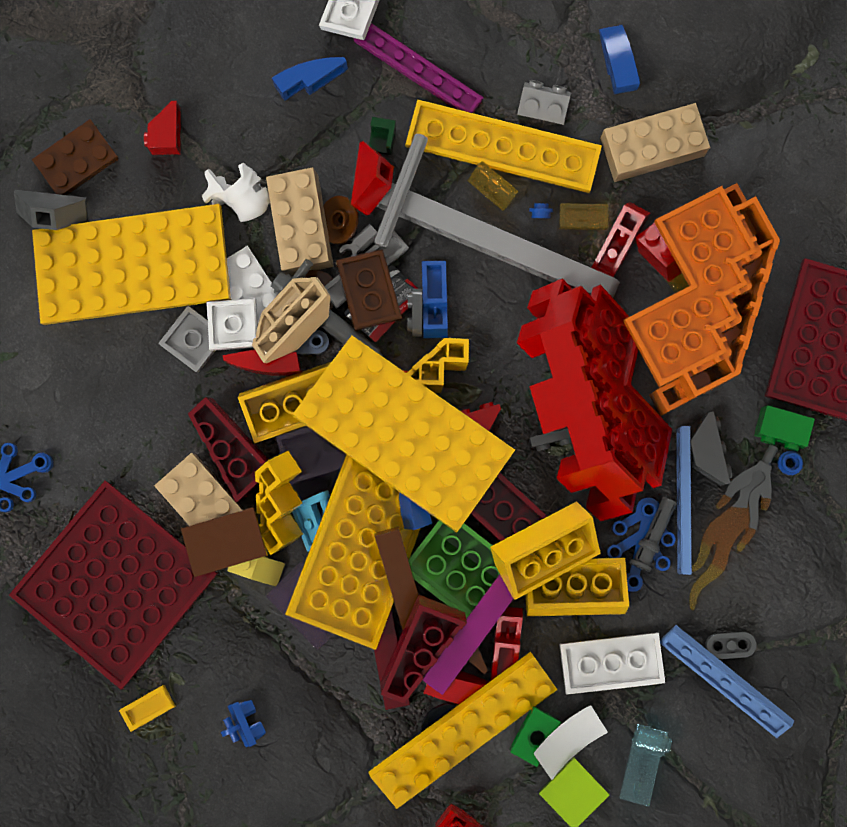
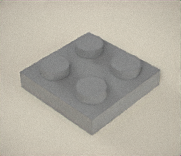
[158,306,215,373]

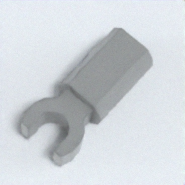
[339,224,377,257]

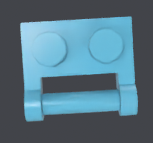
[292,490,330,552]

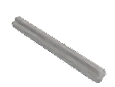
[374,134,428,247]

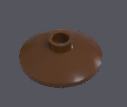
[323,196,358,244]

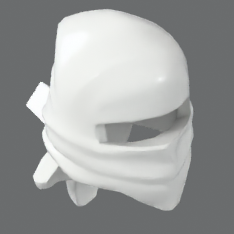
[202,163,270,222]

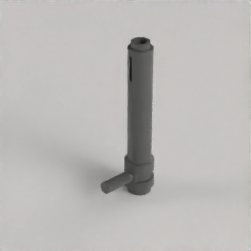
[271,259,383,356]

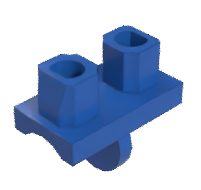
[221,700,266,747]

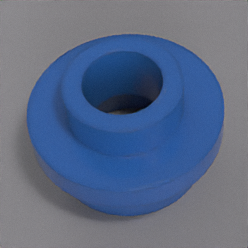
[529,203,553,218]
[778,451,803,475]

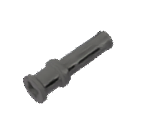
[630,497,677,572]

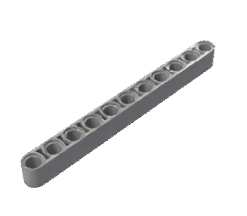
[376,183,620,298]

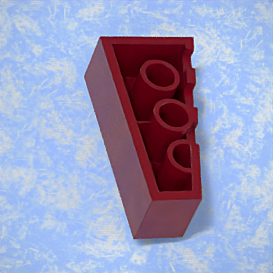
[188,397,269,503]
[380,595,467,703]

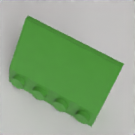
[408,520,500,618]

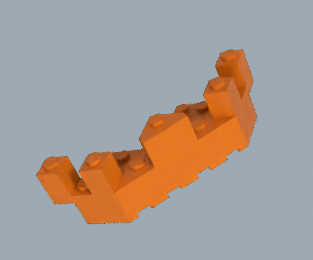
[624,183,780,416]

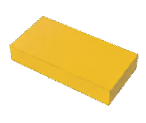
[119,685,176,732]

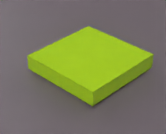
[538,757,609,827]

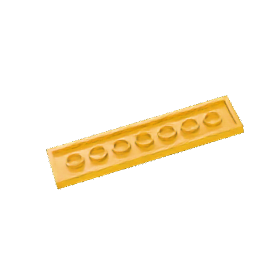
[405,99,602,193]
[368,652,557,809]

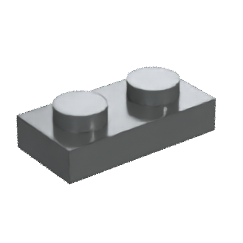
[528,428,572,452]

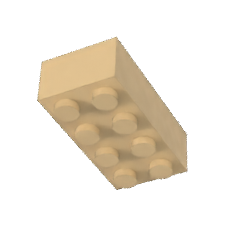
[600,103,710,182]
[266,167,334,275]
[154,453,245,526]

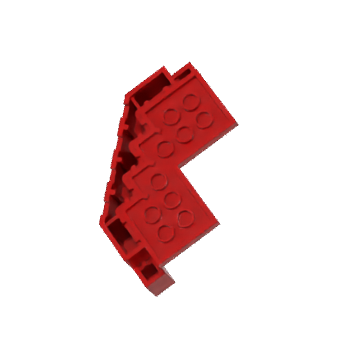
[517,278,672,521]

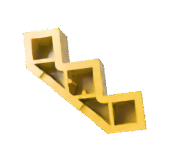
[407,338,469,393]
[255,451,303,555]

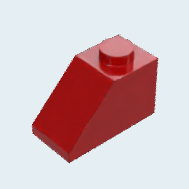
[144,101,181,155]

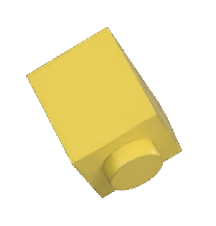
[227,557,285,587]

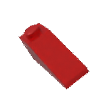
[591,202,650,278]

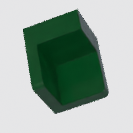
[369,117,396,155]

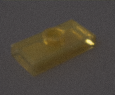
[467,161,519,211]

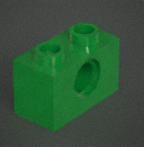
[509,706,561,767]

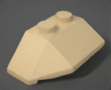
[252,277,330,363]

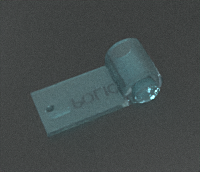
[619,724,672,807]

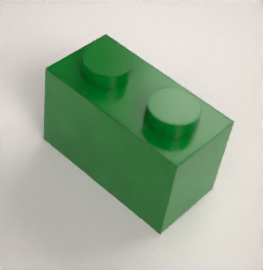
[754,405,815,451]

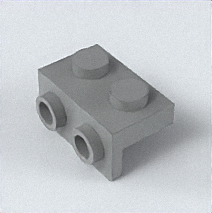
[517,80,571,125]

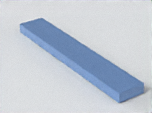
[676,426,692,575]
[660,625,794,738]

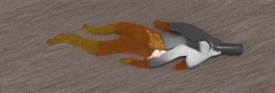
[689,444,778,610]

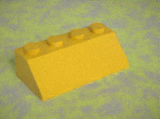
[238,362,331,444]
[490,501,601,600]
[525,558,629,616]

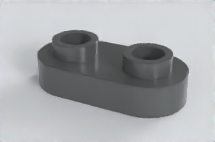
[407,289,423,337]
[705,632,756,659]

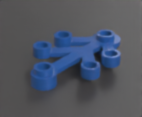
[0,443,54,512]
[606,498,676,592]

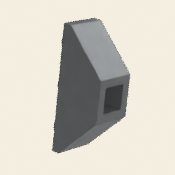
[14,190,88,230]
[690,411,732,486]

